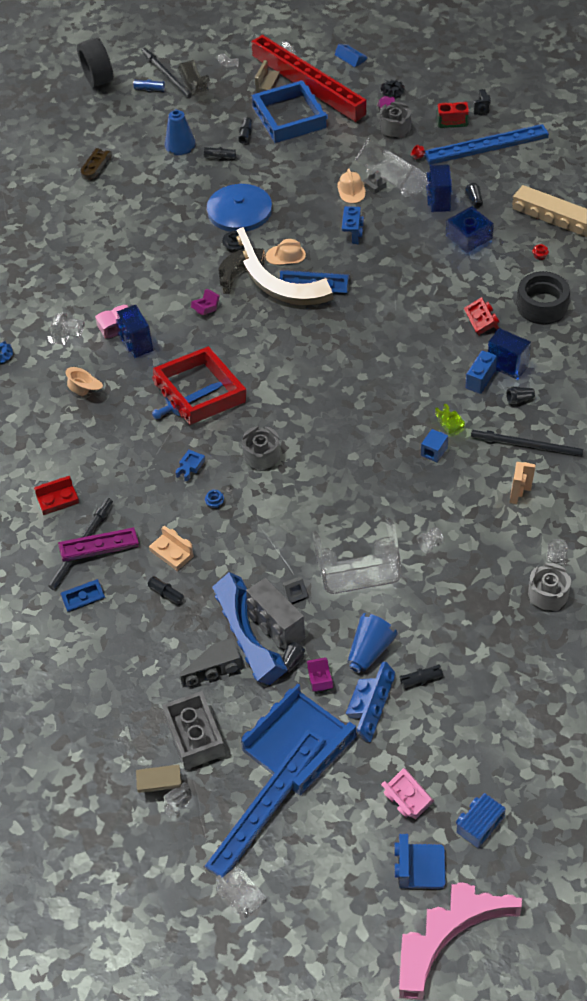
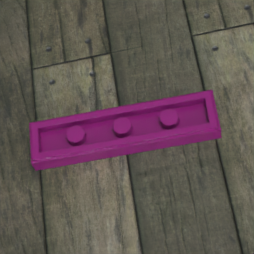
[58,527,139,562]

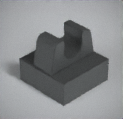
[364,172,386,194]
[282,576,307,603]

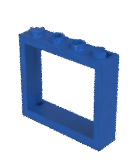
[252,80,328,143]

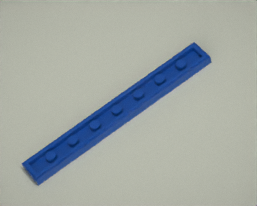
[424,124,549,165]
[205,729,326,881]

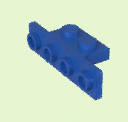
[346,662,395,742]

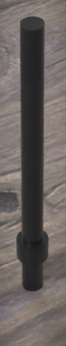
[142,47,192,99]
[471,430,584,456]
[48,498,113,590]

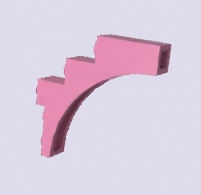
[399,883,522,1000]

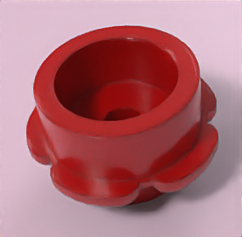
[411,145,425,160]
[532,244,549,260]

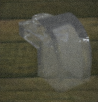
[47,313,85,345]

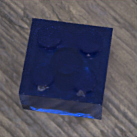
[426,164,452,212]
[445,206,494,253]
[116,304,153,358]
[488,328,531,380]

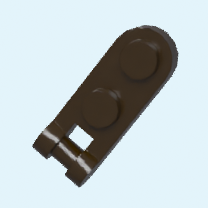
[80,148,112,180]

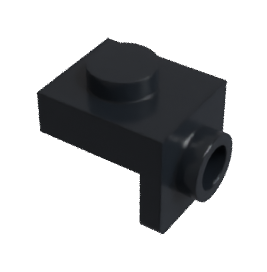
[473,89,491,115]

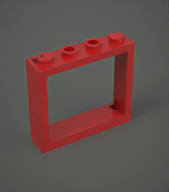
[152,346,246,425]

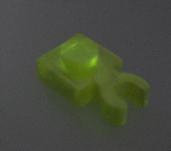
[435,403,465,434]

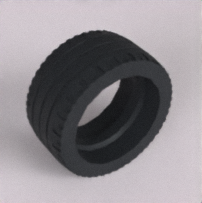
[77,38,114,87]
[516,271,570,324]

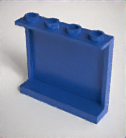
[241,684,356,796]

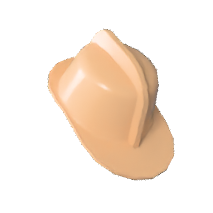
[338,169,365,203]
[266,239,306,265]
[66,367,103,396]

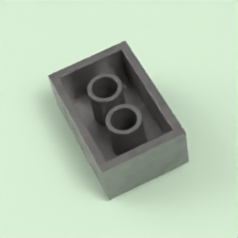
[246,578,305,650]
[162,691,225,770]

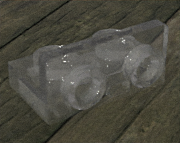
[215,866,267,918]

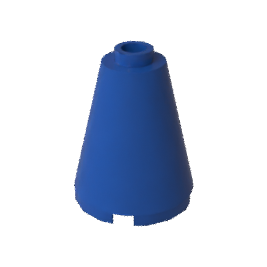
[164,110,196,156]
[347,613,398,673]

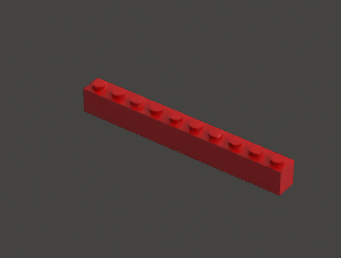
[251,35,367,122]

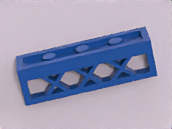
[280,270,350,293]

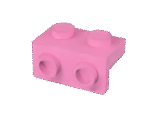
[381,768,434,819]

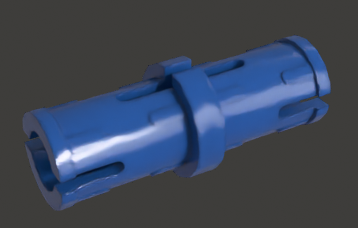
[133,79,165,92]

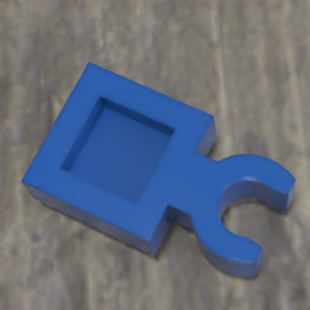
[175,450,205,481]

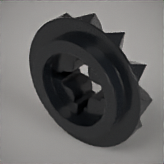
[380,79,405,97]
[222,231,249,251]

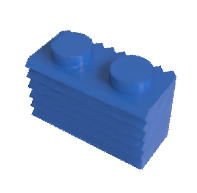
[465,351,497,394]
[456,793,506,848]

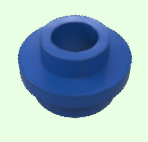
[205,490,224,508]

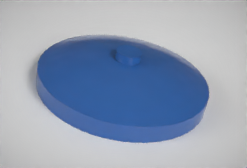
[207,184,272,232]

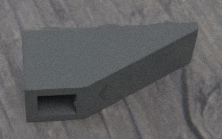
[179,638,241,687]

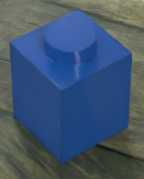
[421,429,448,463]

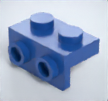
[342,206,364,244]

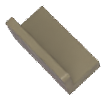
[255,60,280,93]
[136,764,182,793]

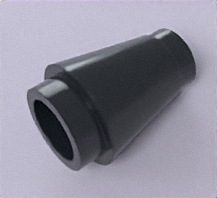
[465,183,483,208]
[506,386,535,405]
[282,642,306,674]

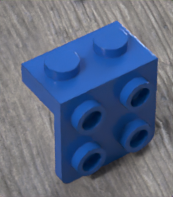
[395,834,445,889]

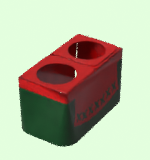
[436,102,469,128]

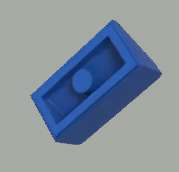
[335,44,368,67]
[60,579,105,611]

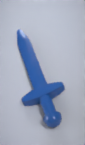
[152,382,223,420]

